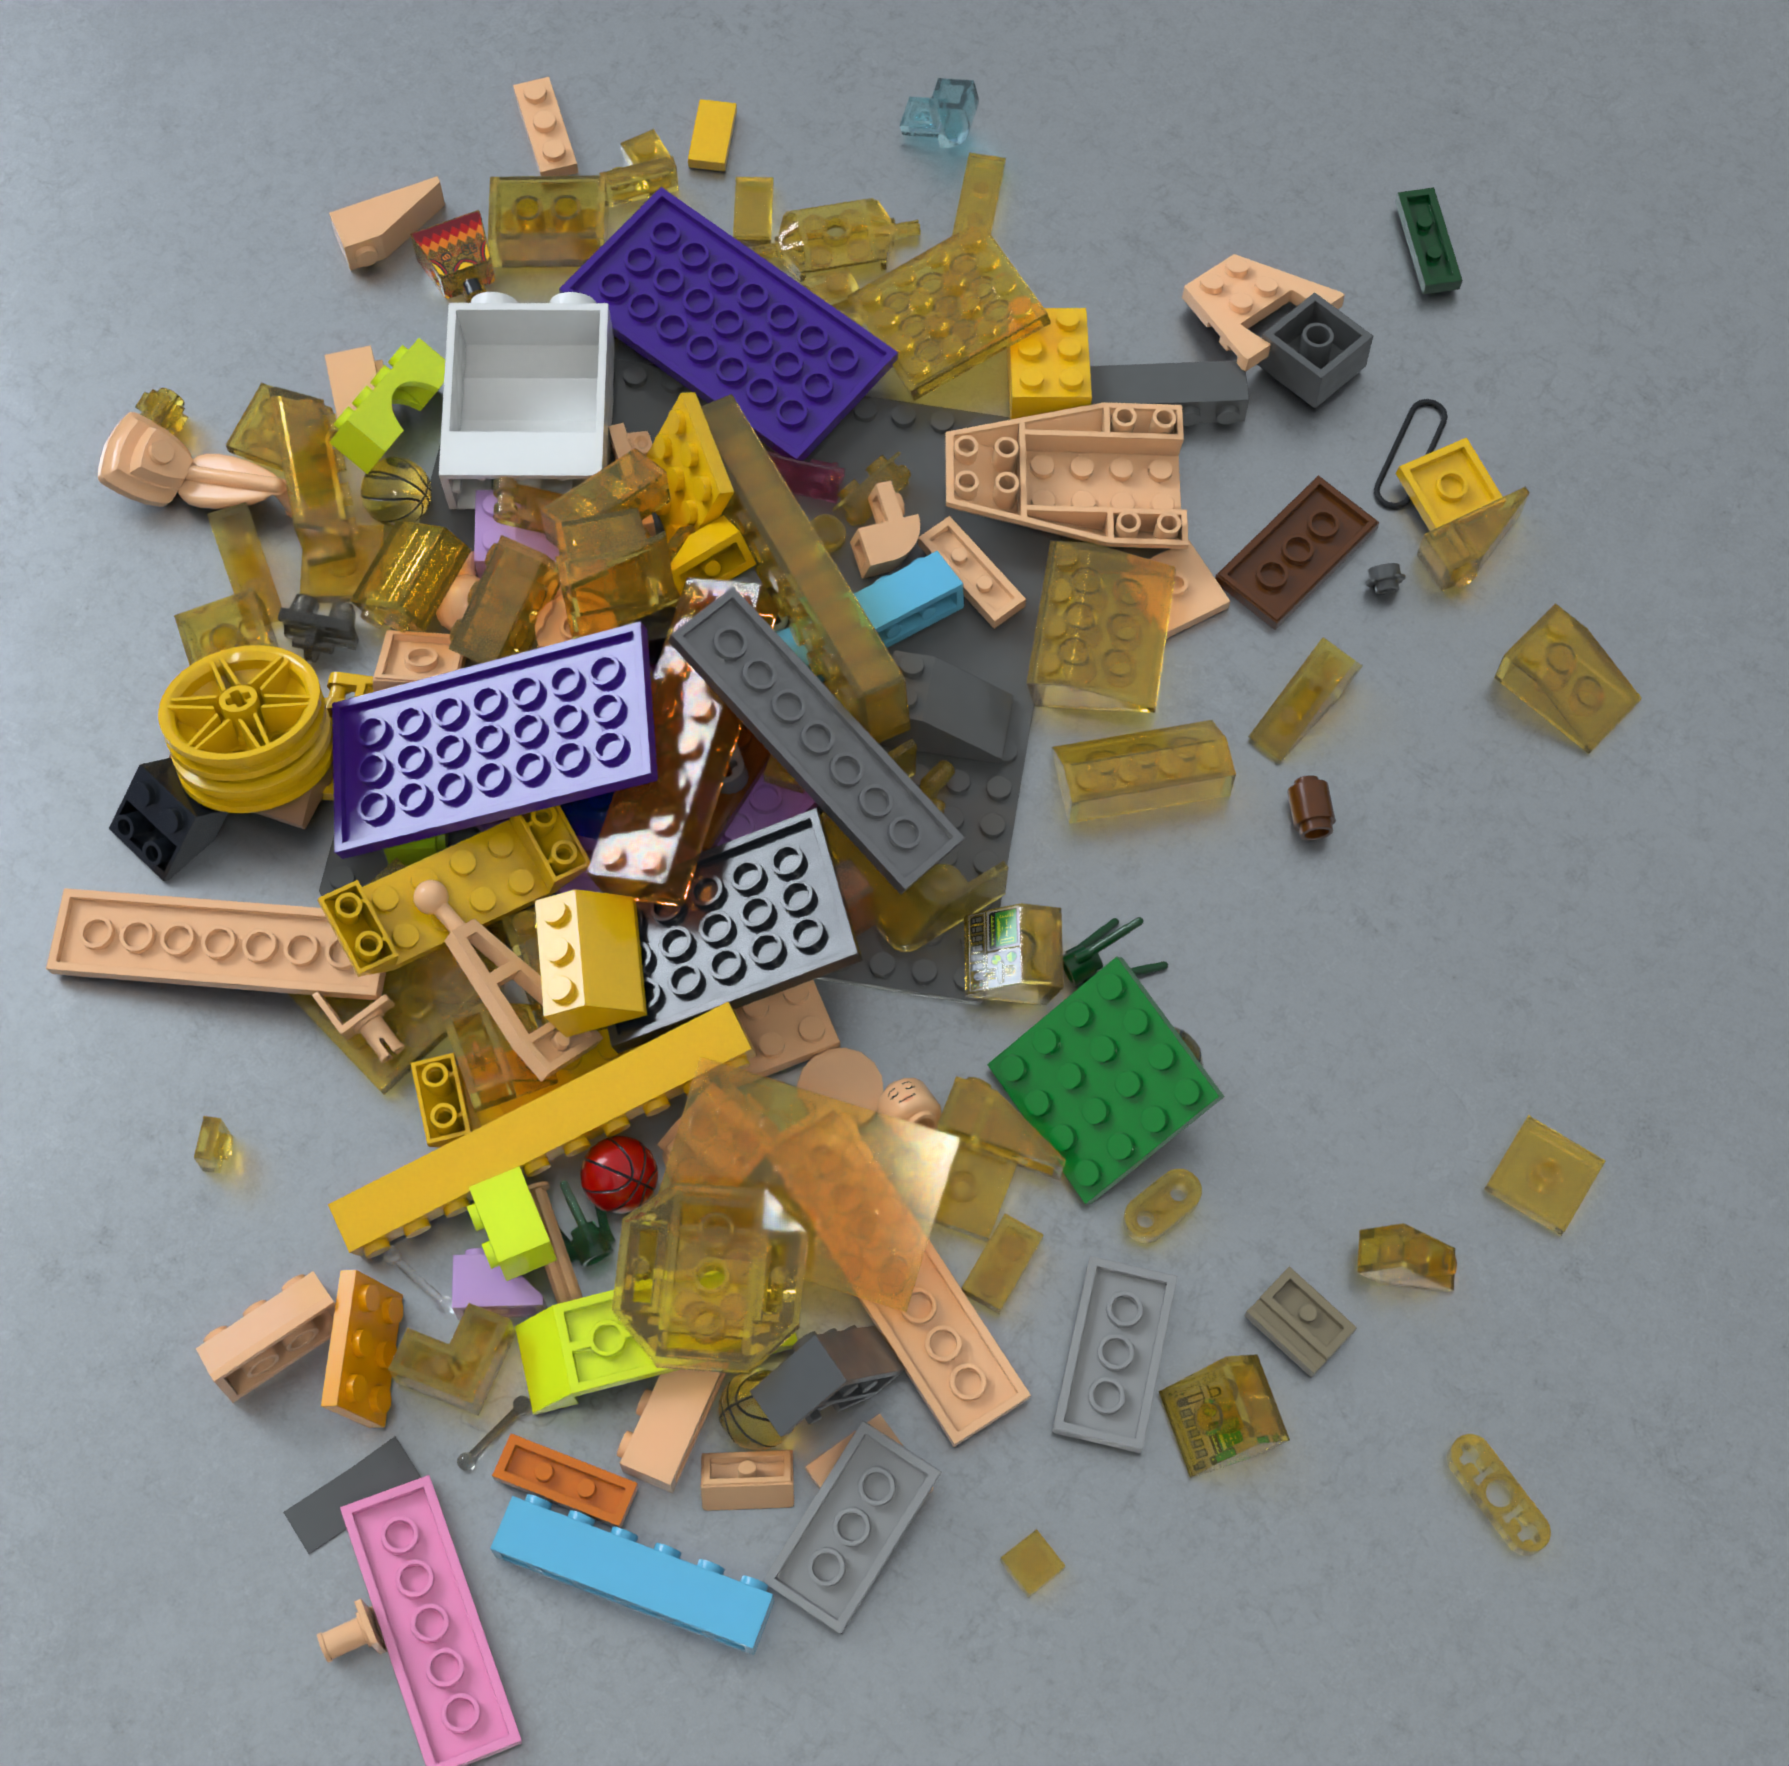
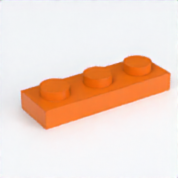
[492,1433,639,1528]

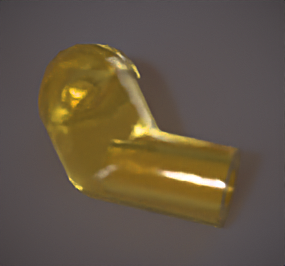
[919,760,955,814]

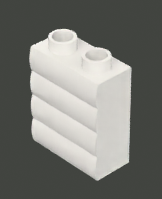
[439,292,615,510]

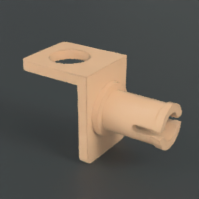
[312,991,405,1063]
[317,1599,387,1662]

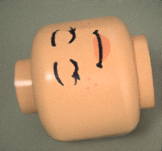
[877,1078,942,1143]

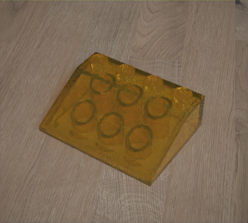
[1027,541,1176,713]

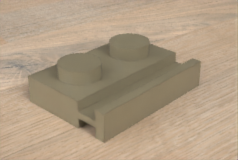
[1244,1266,1357,1378]

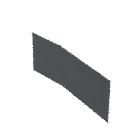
[283,1436,421,1554]

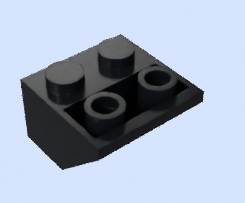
[109,758,229,881]

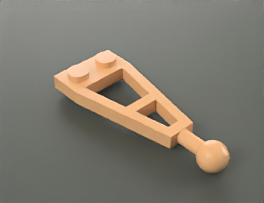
[413,880,603,1082]

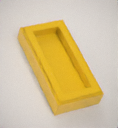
[688,99,737,172]

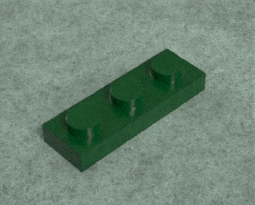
[1395,187,1463,294]

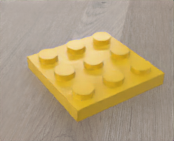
[641,392,734,556]

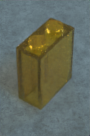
[349,520,472,633]

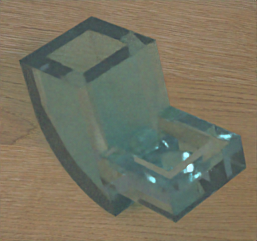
[899,78,979,148]

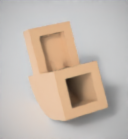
[850,480,920,579]

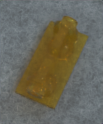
[832,451,911,526]

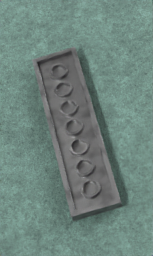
[668,586,965,895]

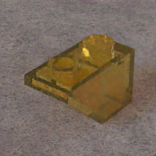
[1357,1223,1457,1292]

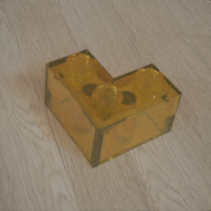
[388,1303,516,1416]

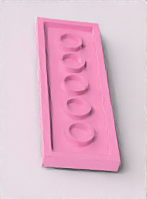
[340,1475,522,1766]

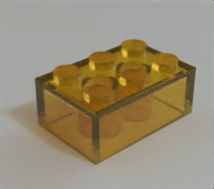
[488,175,609,268]
[448,535,567,664]

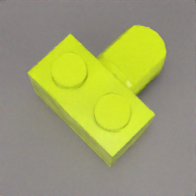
[466,1166,557,1281]

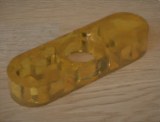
[1447,1434,1551,1556]

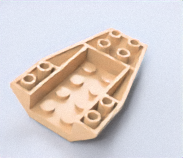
[945,402,1189,549]

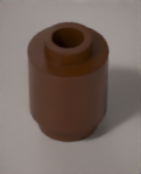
[1287,775,1336,840]

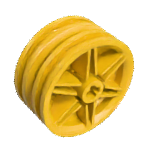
[158,645,333,813]

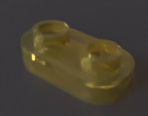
[1123,1169,1202,1243]

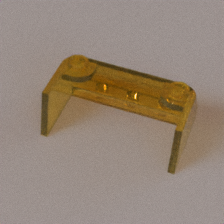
[821,739,1009,952]

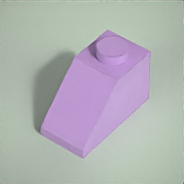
[452,1248,547,1320]

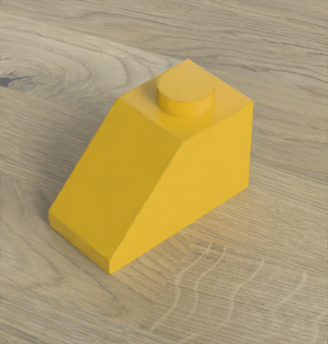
[666,515,756,606]

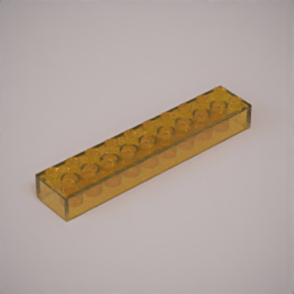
[701,394,911,743]

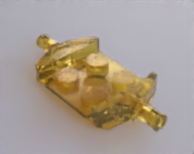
[752,198,921,284]

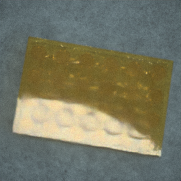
[647,1057,960,1312]

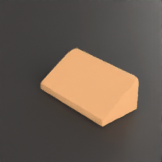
[701,1450,794,1511]

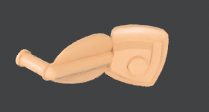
[98,412,305,518]

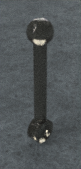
[457,1396,532,1470]

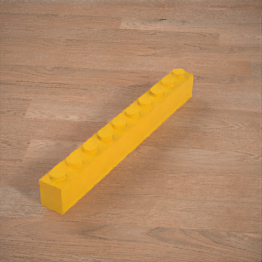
[328,1002,757,1259]

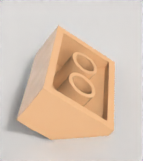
[196,1271,336,1403]

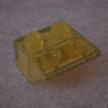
[441,1003,558,1113]

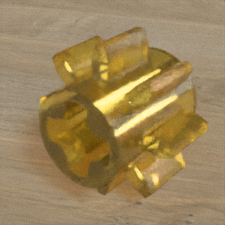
[135,387,188,434]

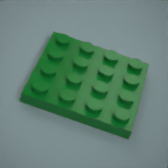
[987,956,1225,1204]

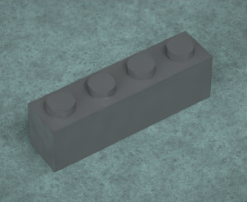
[1090,360,1249,426]

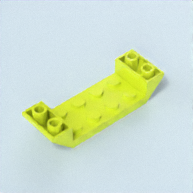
[515,1259,798,1415]

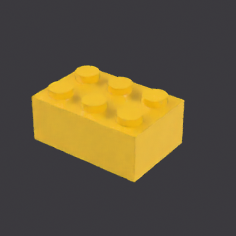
[1007,308,1092,420]

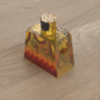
[410,210,496,303]

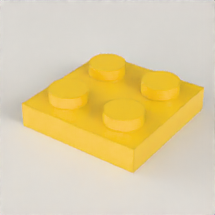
[1395,437,1506,538]

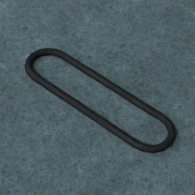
[1374,399,1448,509]

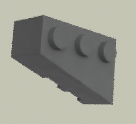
[750,1325,906,1437]

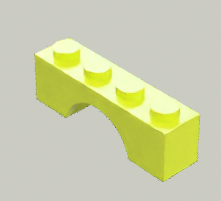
[329,338,445,474]

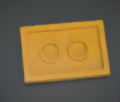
[321,1270,404,1428]

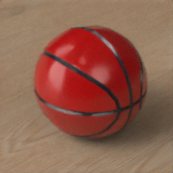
[580,1136,658,1214]

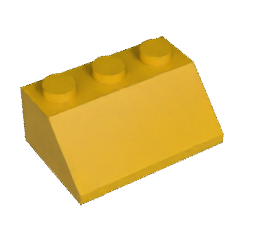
[535,889,647,1037]

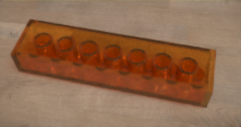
[587,577,779,907]

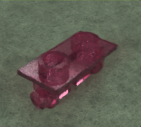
[760,451,845,504]

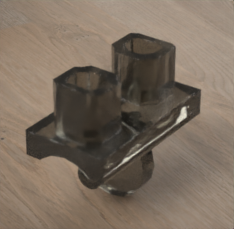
[278,594,359,663]

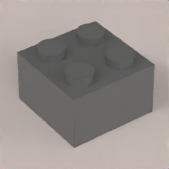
[1257,292,1373,408]

